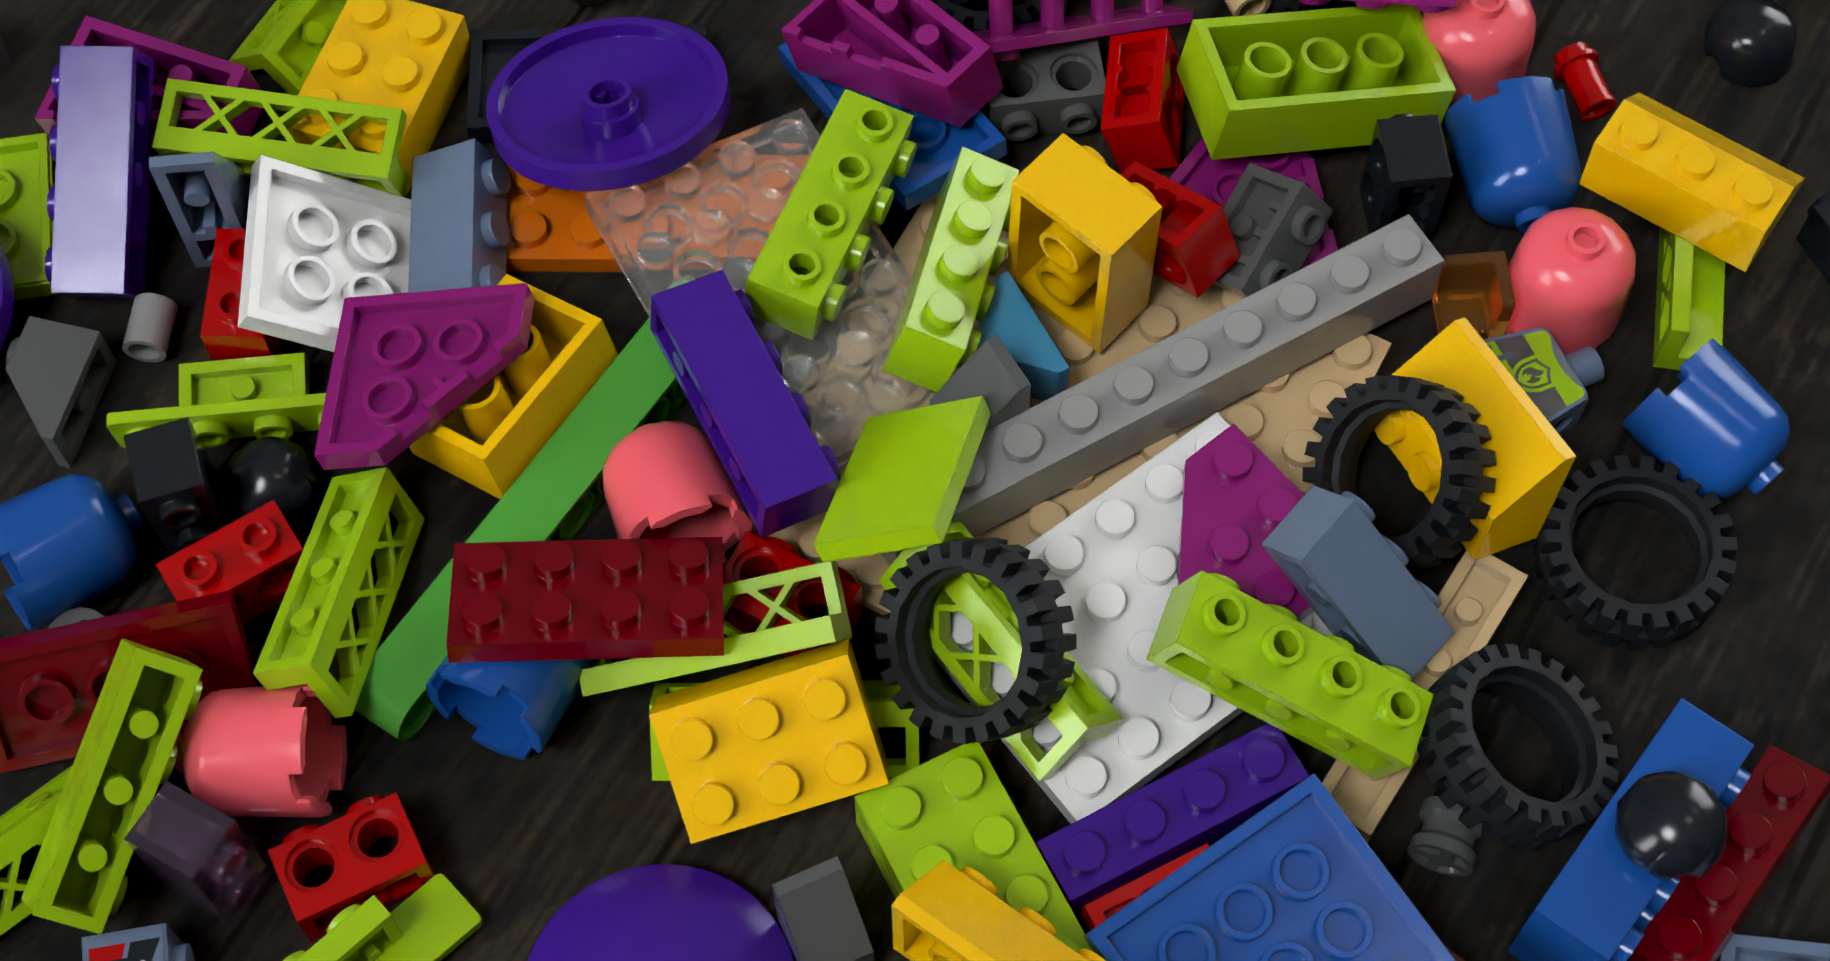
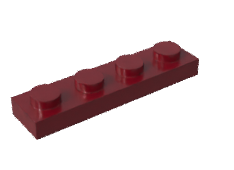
[1630,745,1830,961]

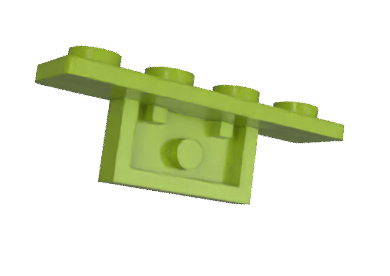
[106,352,326,448]
[283,874,483,961]

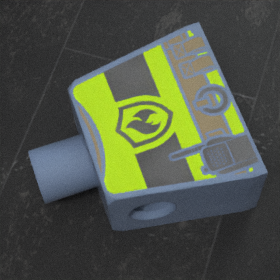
[1483,327,1604,436]

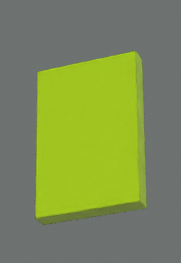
[0,133,56,301]
[813,396,991,562]

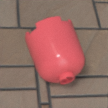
[1422,0,1536,113]
[1496,207,1636,355]
[603,421,752,567]
[174,684,347,818]

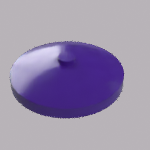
[486,17,731,191]
[527,864,794,961]

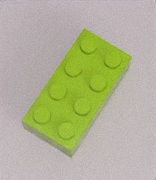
[1176,4,1456,160]
[854,742,1094,953]

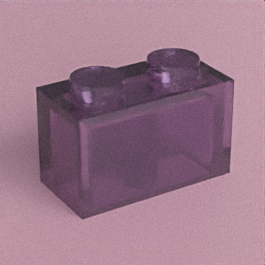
[124,781,266,922]

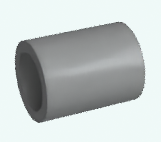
[122,293,178,362]

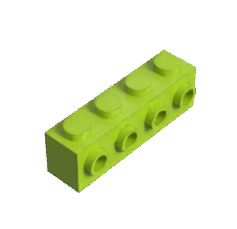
[745,88,917,340]
[882,146,1019,393]
[1146,571,1434,780]
[21,638,203,934]

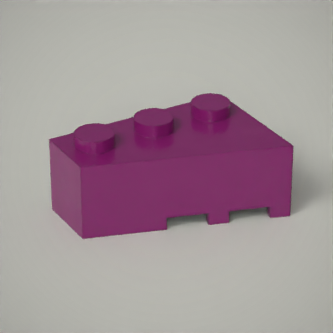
[781,0,1003,128]
[34,16,263,149]

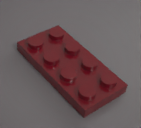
[446,537,724,663]
[0,590,260,773]

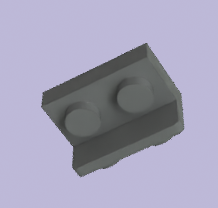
[1213,163,1332,298]

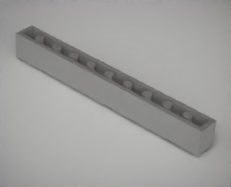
[882,214,1445,566]

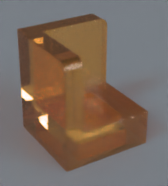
[1432,251,1515,339]

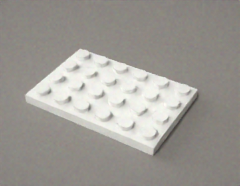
[932,412,1333,824]

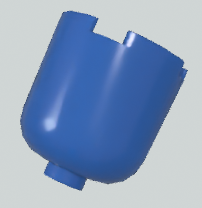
[1444,76,1582,233]
[1623,338,1791,500]
[0,474,143,631]
[426,654,594,760]

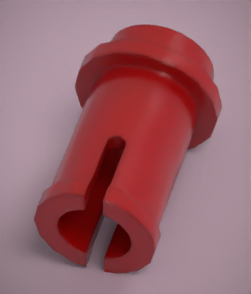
[1553,42,1617,122]

